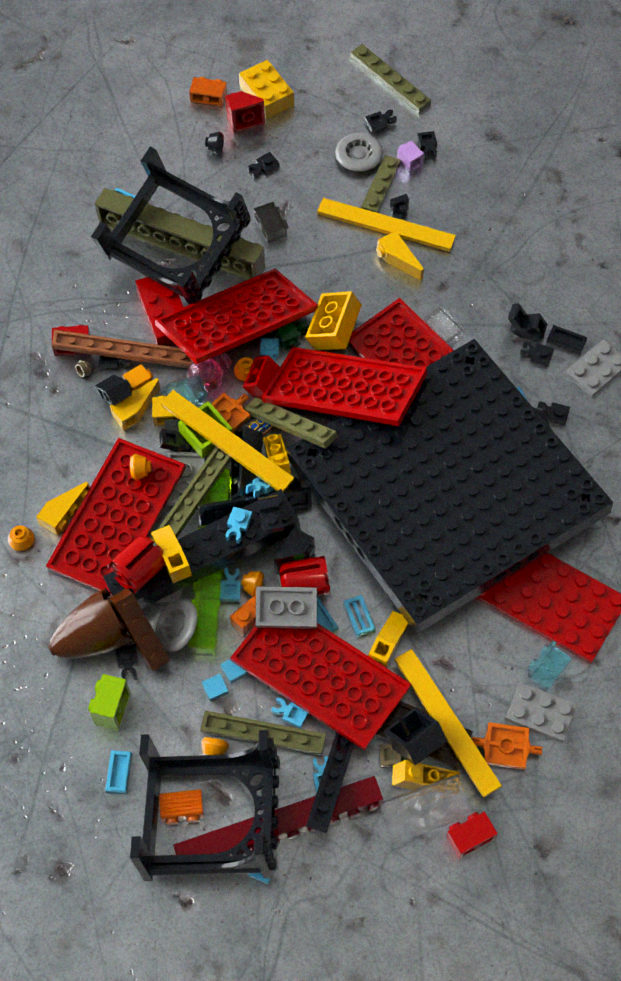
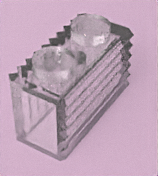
[424,306,465,347]

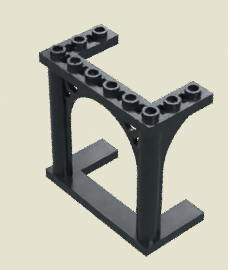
[91,146,251,305]
[130,730,280,881]

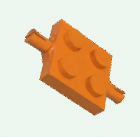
[211,392,250,433]
[472,722,543,770]

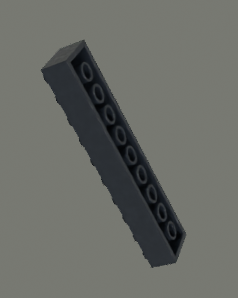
[103,489,301,609]

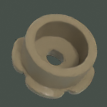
[75,360,92,377]

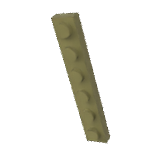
[350,44,431,113]
[243,397,338,449]
[159,446,233,538]
[200,710,326,756]

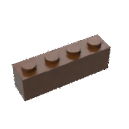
[109,588,170,671]

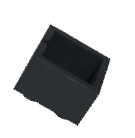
[384,707,448,765]

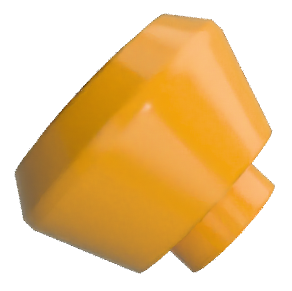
[234,357,253,381]
[130,454,151,480]
[8,525,35,551]
[241,571,265,597]
[201,737,229,755]

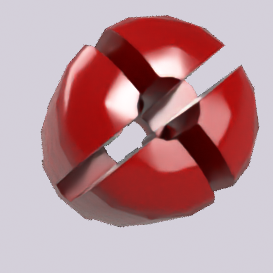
[107,535,165,594]
[279,556,331,596]

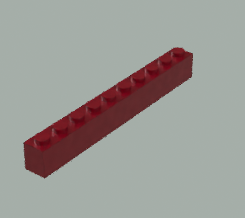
[173,776,383,856]

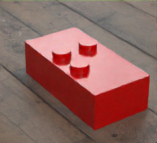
[135,277,183,346]

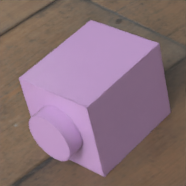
[397,141,424,173]

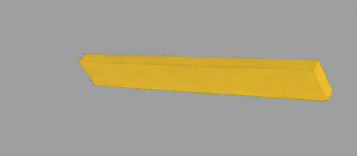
[317,198,456,252]
[161,390,294,492]
[394,649,502,798]

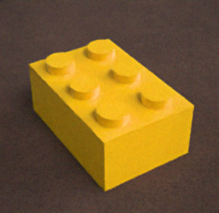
[239,59,294,120]
[305,291,362,350]

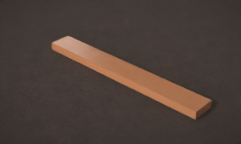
[52,330,199,370]

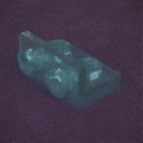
[528,640,572,691]

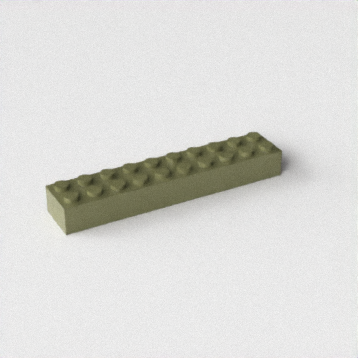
[95,188,265,280]

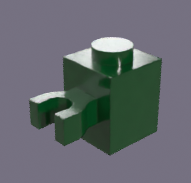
[275,320,309,351]

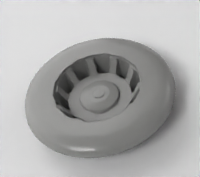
[335,133,383,172]
[155,599,197,652]

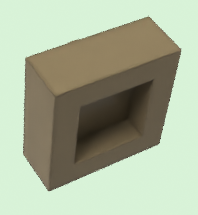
[379,744,401,767]

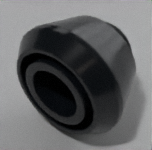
[205,131,224,155]

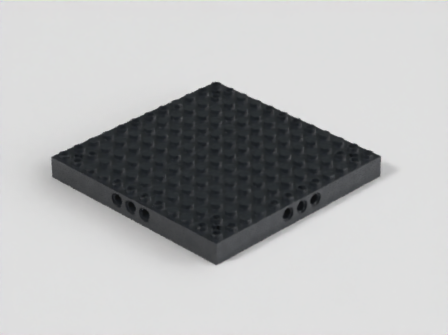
[286,339,613,634]

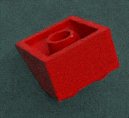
[225,91,265,133]

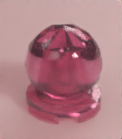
[187,353,232,393]

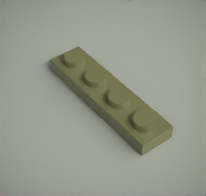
[361,155,401,213]

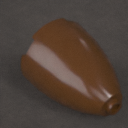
[48,588,133,659]

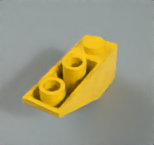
[110,378,160,430]
[263,434,291,475]
[36,482,90,536]
[151,525,192,583]
[368,611,409,668]
[392,760,460,793]

